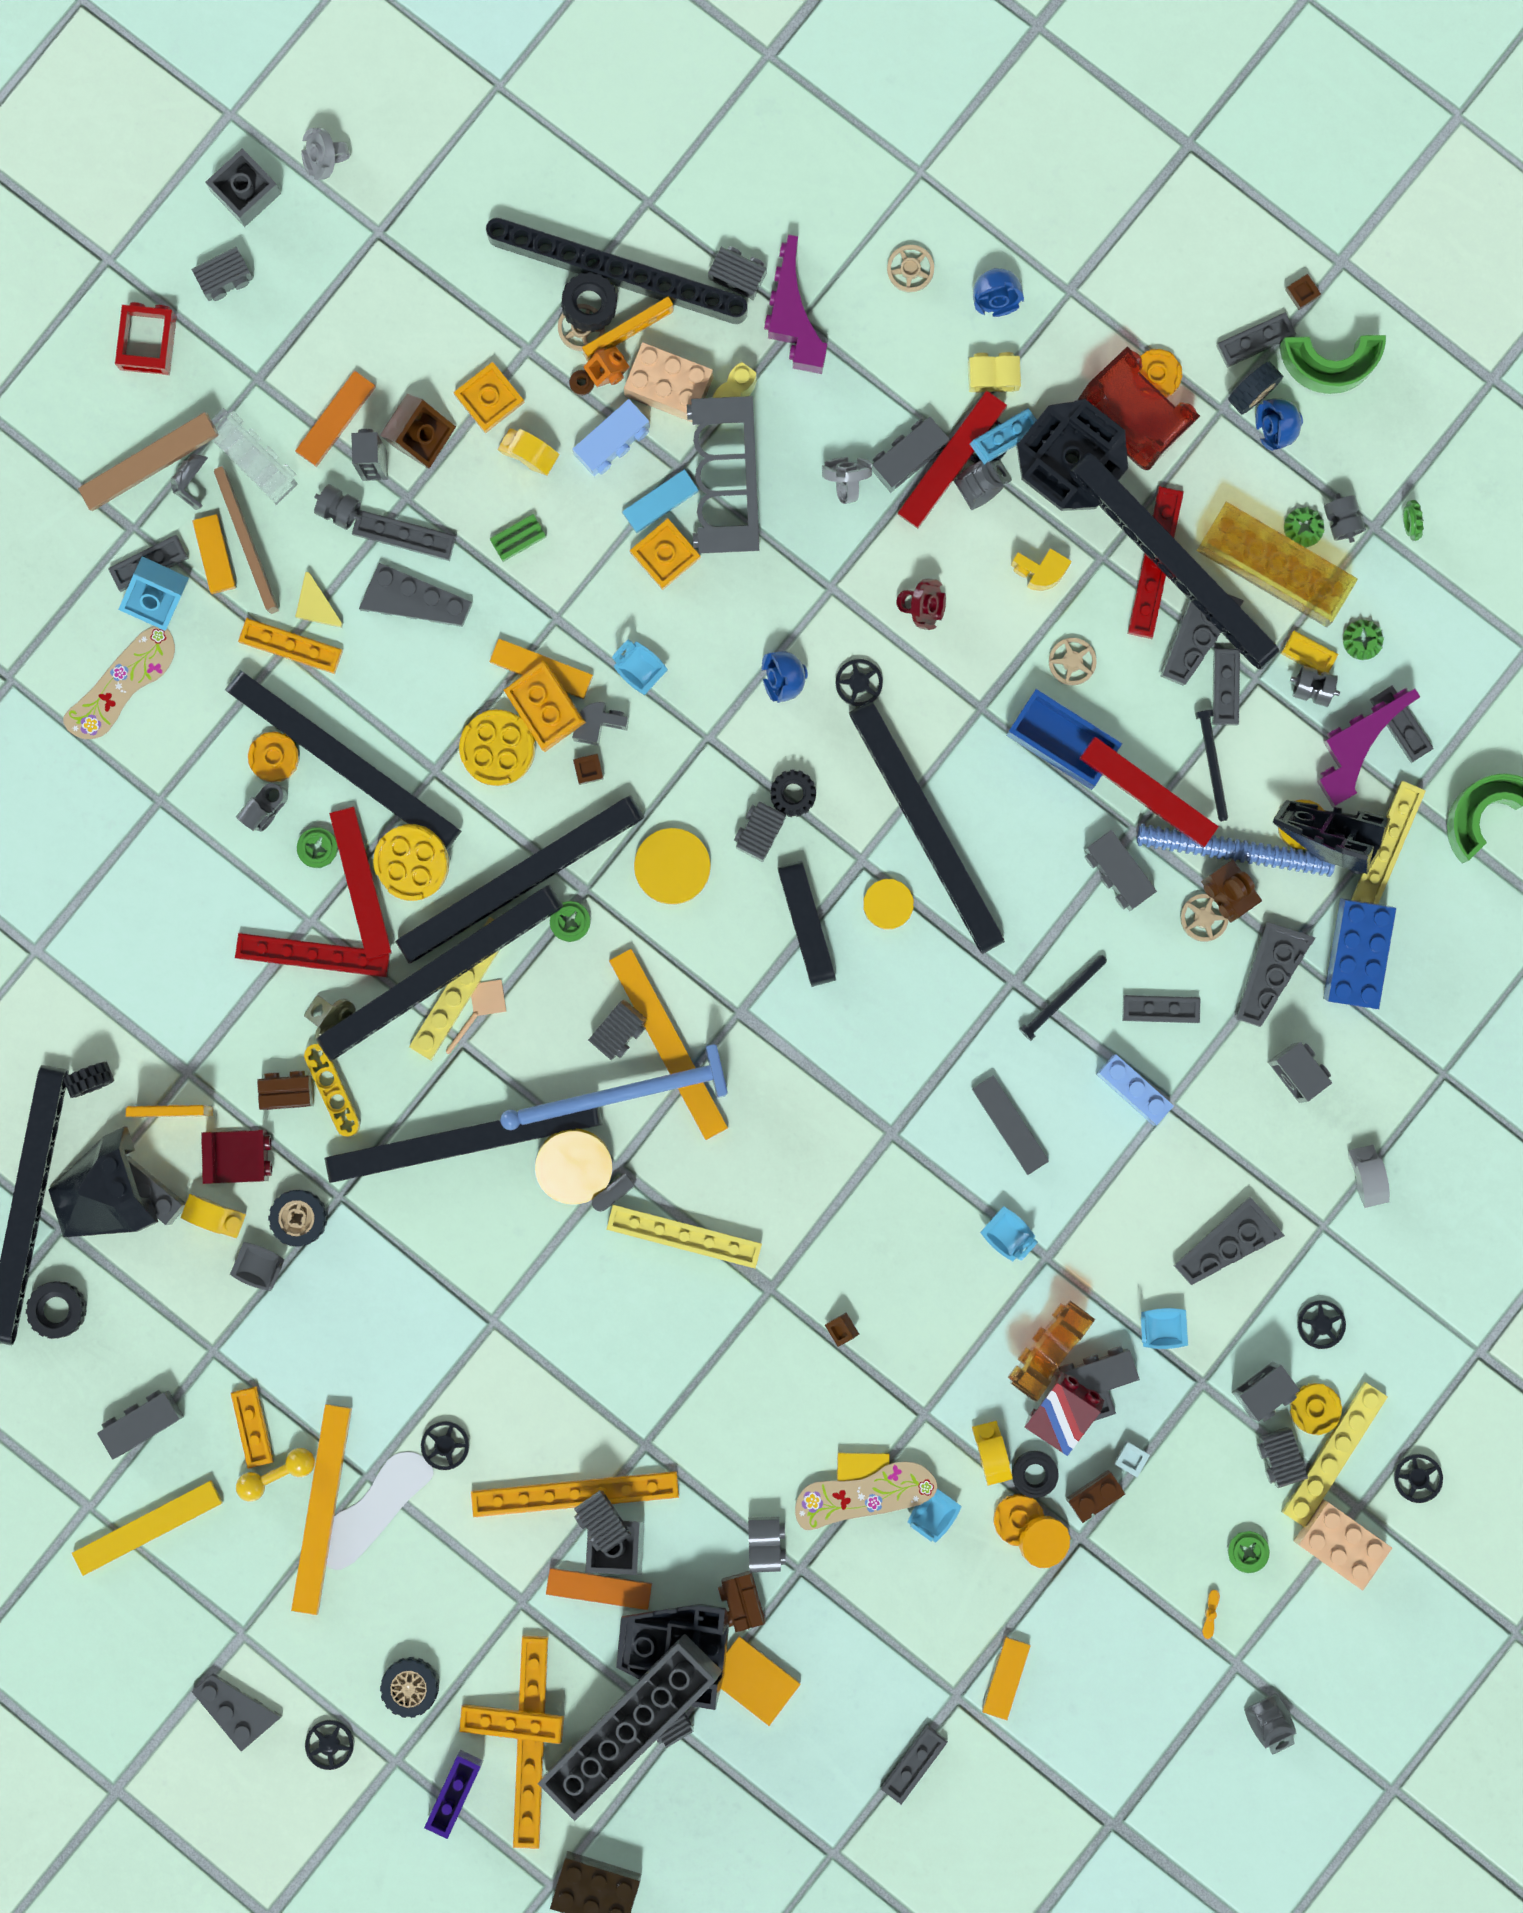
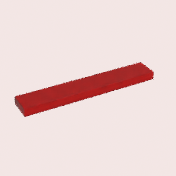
[897,391,1007,529]
[1127,486,1184,639]
[1079,737,1219,848]
[329,807,392,960]
[235,933,391,978]

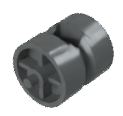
[314,484,361,530]
[1324,493,1366,543]
[1290,665,1340,707]

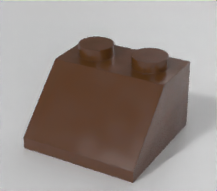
[380,394,456,469]

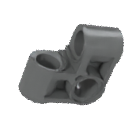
[236,783,288,832]

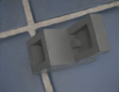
[572,702,629,746]

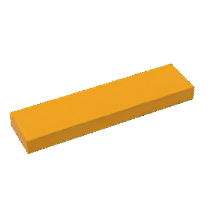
[582,297,674,362]
[238,618,343,674]
[489,639,593,699]
[459,1704,564,1744]

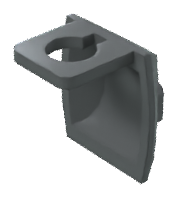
[171,454,208,510]
[954,460,1012,511]
[230,1242,285,1291]
[1244,1694,1297,1755]

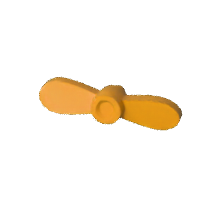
[1202,1589,1220,1639]

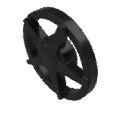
[835,659,883,707]
[1297,1300,1346,1349]
[421,1421,469,1470]
[1394,1454,1443,1503]
[305,1720,354,1770]

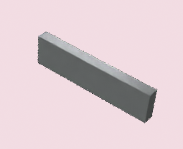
[352,510,457,561]
[971,1075,1049,1175]

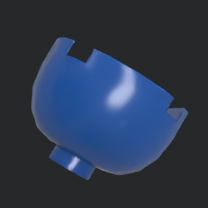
[973,268,1024,317]
[1255,398,1303,451]
[762,651,808,703]

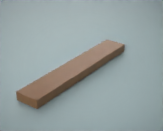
[78,412,219,511]
[214,466,279,614]

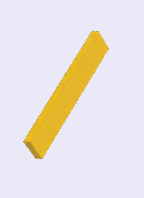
[72,1480,223,1576]

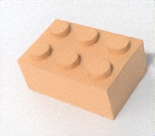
[624,342,713,422]
[1294,1499,1392,1591]

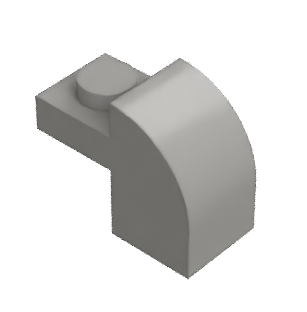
[1348,1145,1390,1208]

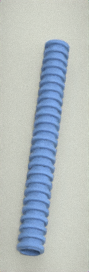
[1137,824,1335,877]

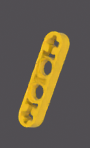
[304,1044,360,1137]

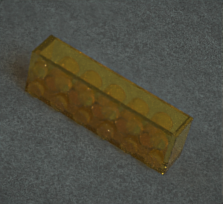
[1196,502,1358,627]

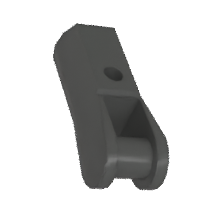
[592,1173,635,1212]

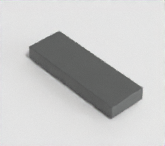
[1216,312,1296,368]
[108,535,189,592]
[1212,648,1240,726]
[1370,685,1434,763]
[1122,995,1200,1023]
[880,1725,948,1805]

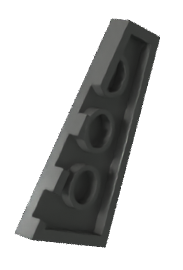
[359,563,472,627]
[1160,594,1244,686]
[1236,922,1316,1027]
[1173,1197,1285,1285]

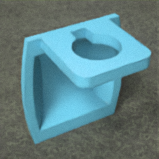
[612,639,668,695]
[980,1206,1038,1262]
[1141,1308,1188,1349]
[908,1489,962,1543]

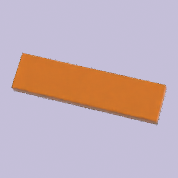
[295,371,376,467]
[546,1568,652,1610]

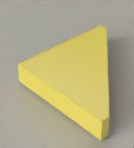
[295,572,343,628]

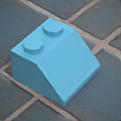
[118,556,189,631]

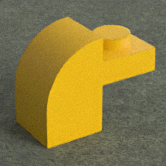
[497,428,560,476]
[1011,548,1072,591]
[180,1194,246,1238]
[972,1420,1012,1486]

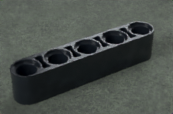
[777,861,836,987]

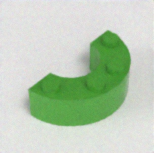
[1280,335,1386,394]
[1447,774,1523,864]

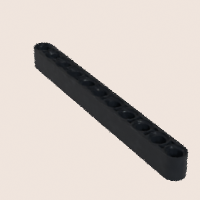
[486,218,748,324]
[1069,453,1279,670]
[225,670,462,851]
[849,701,1005,954]
[395,795,645,964]
[316,885,564,1061]
[0,1065,68,1346]
[324,1107,603,1183]

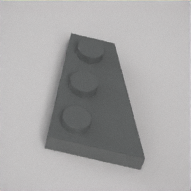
[192,1673,282,1752]

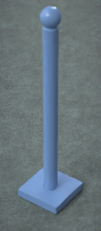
[500,1044,728,1130]

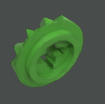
[1403,500,1424,541]
[1284,507,1325,548]
[1343,619,1384,660]
[297,828,338,868]
[550,901,591,942]
[1227,1531,1270,1573]

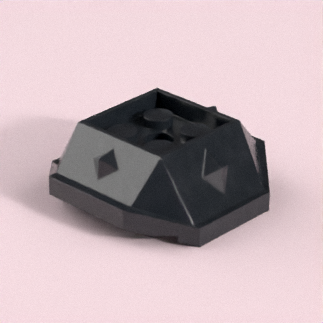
[1016,399,1128,511]

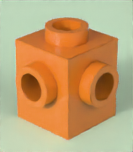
[583,347,630,387]

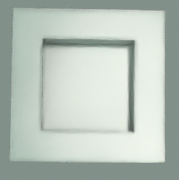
[1114,1441,1150,1477]

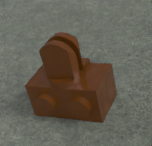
[1201,859,1262,923]

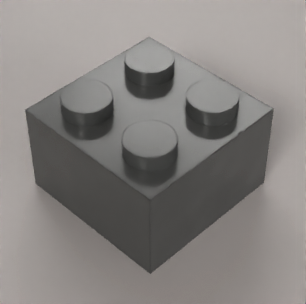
[205,148,281,227]
[1268,1042,1332,1103]
[1232,1362,1300,1422]
[585,1521,644,1575]

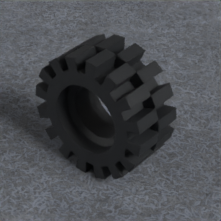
[770,769,816,817]
[63,1061,115,1098]

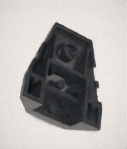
[1273,800,1390,874]
[48,1126,158,1238]
[616,1604,729,1710]

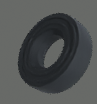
[1012,1451,1059,1498]

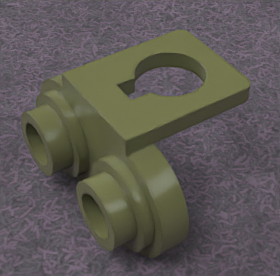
[304,995,356,1039]

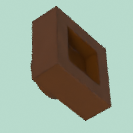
[1285,274,1321,310]
[573,754,604,785]
[825,1312,860,1347]

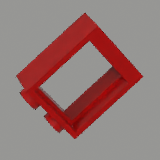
[115,302,177,375]

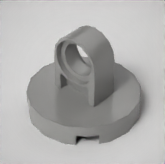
[301,128,350,180]
[822,457,872,504]

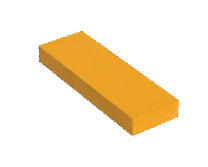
[192,514,236,594]
[231,1386,274,1468]
[982,1636,1031,1720]

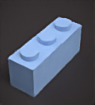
[572,399,650,476]
[1096,1054,1174,1126]

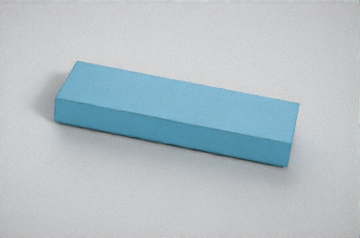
[970,408,1037,465]
[622,469,699,534]

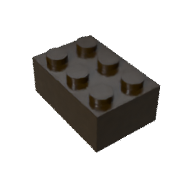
[550,1851,642,1913]

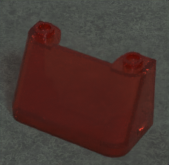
[1078,346,1200,470]

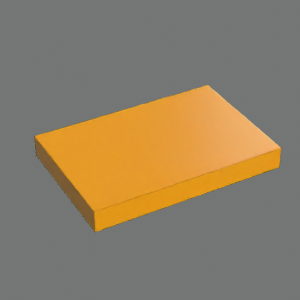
[504,660,586,752]
[126,1105,213,1118]
[721,1635,801,1726]

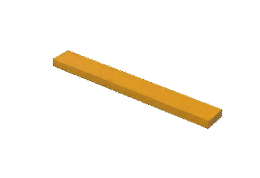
[609,949,728,1140]
[291,1404,352,1615]
[471,1471,679,1518]
[513,1636,548,1849]

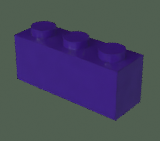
[424,1750,484,1839]

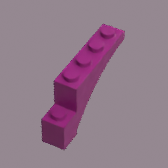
[764,234,828,374]
[1317,688,1420,808]

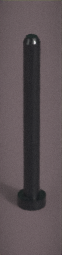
[1195,710,1228,822]
[1019,955,1107,1041]

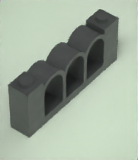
[687,396,759,554]

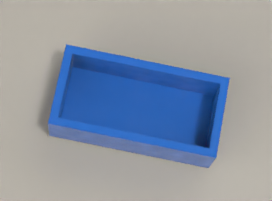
[1006,689,1122,790]
[1323,898,1396,1009]

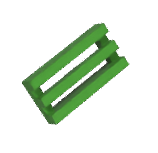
[490,514,546,562]

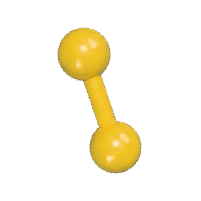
[236,1448,315,1502]

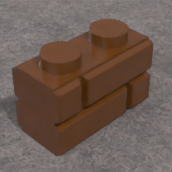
[257,1071,314,1110]
[1065,1470,1125,1523]
[718,1571,765,1632]

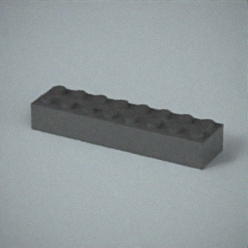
[538,1634,722,1821]

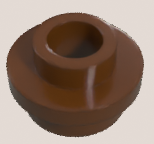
[569,370,594,396]

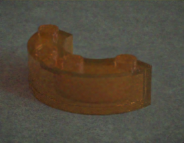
[1007,1300,1095,1403]

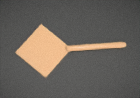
[446,980,506,1054]

